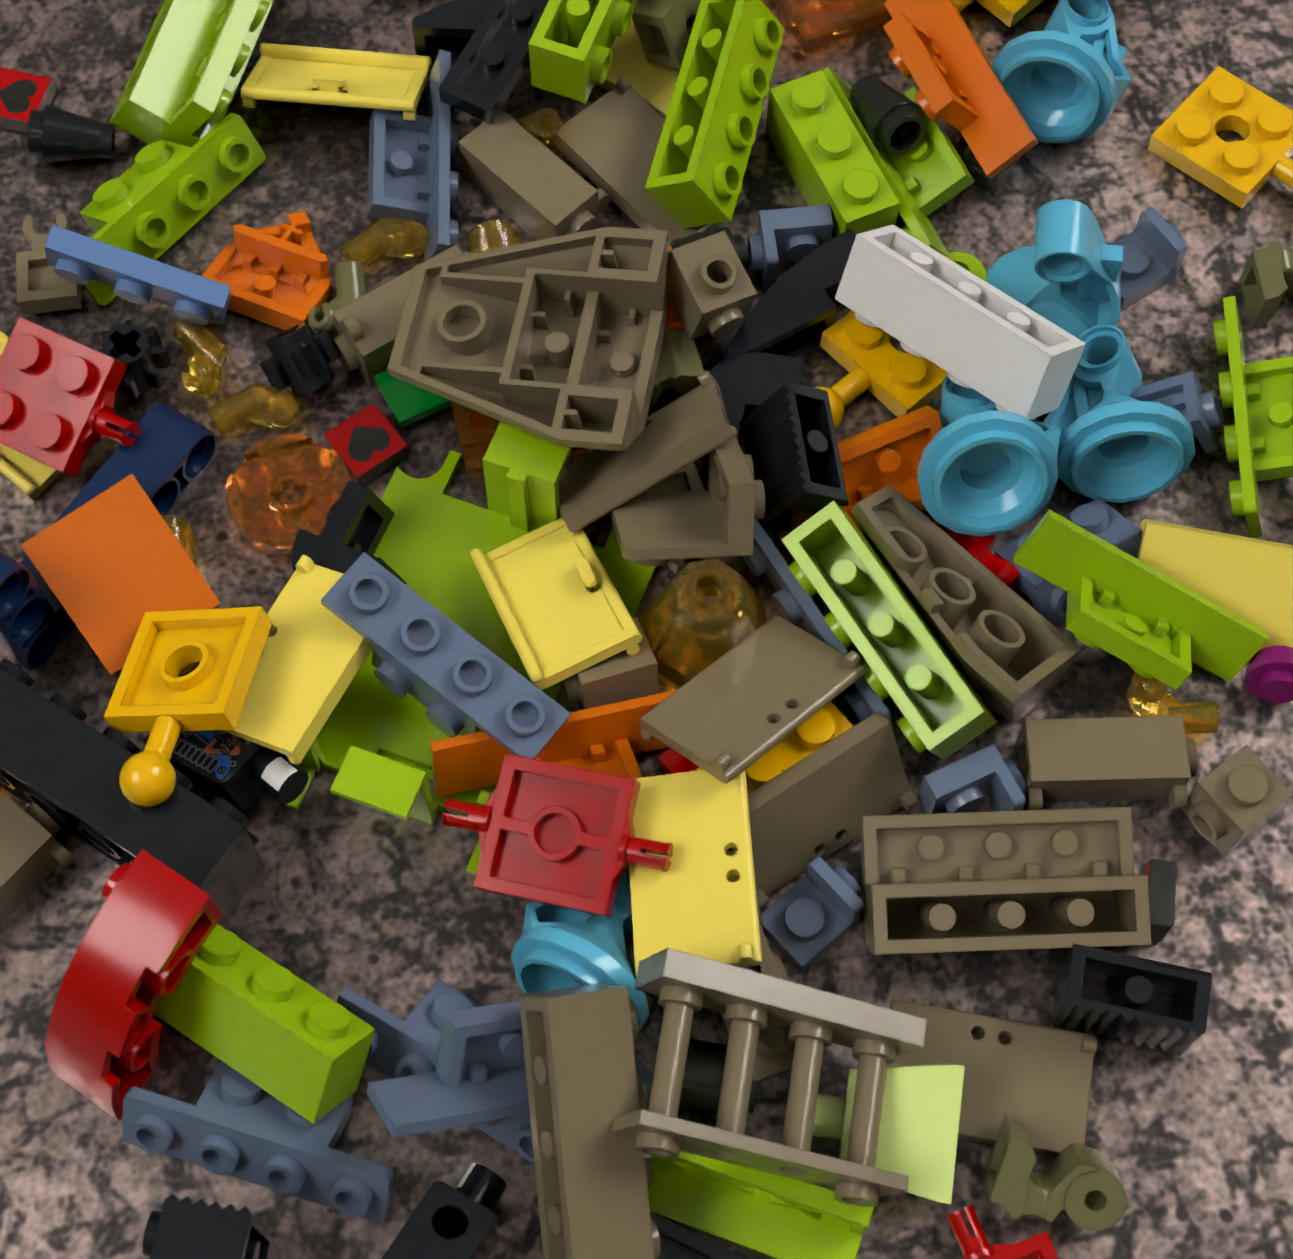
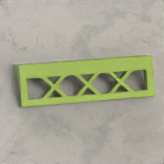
[648,1151,874,1259]

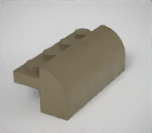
[860,807,1152,955]

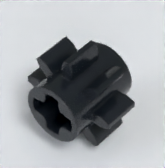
[99,320,172,399]
[260,323,340,398]

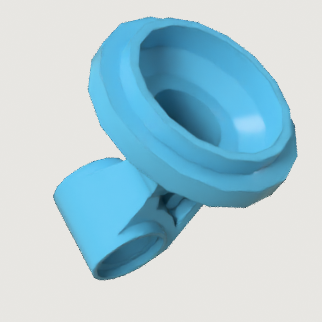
[992,0,1132,144]
[986,199,1123,338]
[1043,324,1195,503]
[916,376,1061,537]
[511,864,650,1033]

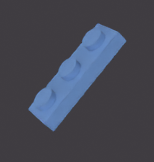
[44,224,231,325]

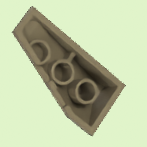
[851,485,1082,724]

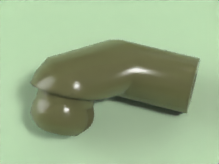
[308,261,366,340]

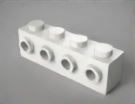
[834,224,1086,420]

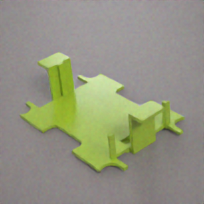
[284,421,657,876]

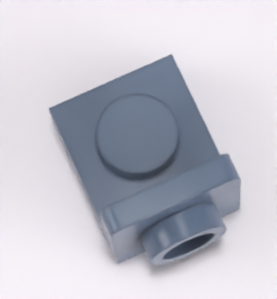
[747,204,833,290]
[1110,207,1187,312]
[1130,371,1224,453]
[917,744,1027,814]
[762,856,864,974]

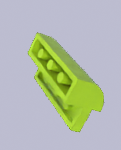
[110,0,274,147]

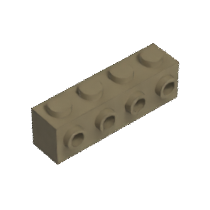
[519,983,661,1259]

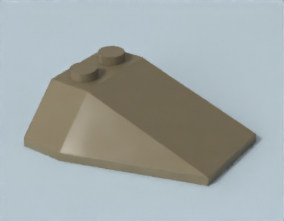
[387,226,669,452]

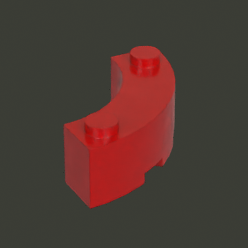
[44,849,223,1121]

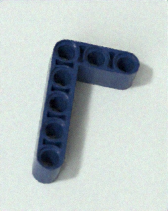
[0,403,218,671]

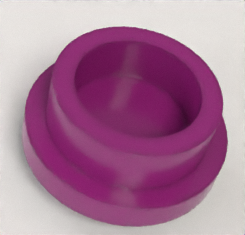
[1245,646,1293,703]

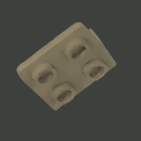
[610,437,765,566]

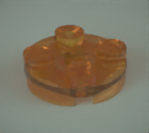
[226,433,351,556]

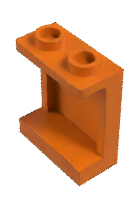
[20,474,220,675]

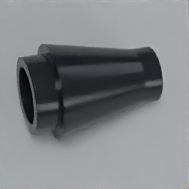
[27,105,115,163]

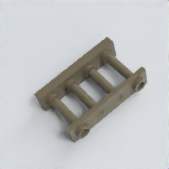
[611,948,927,1207]

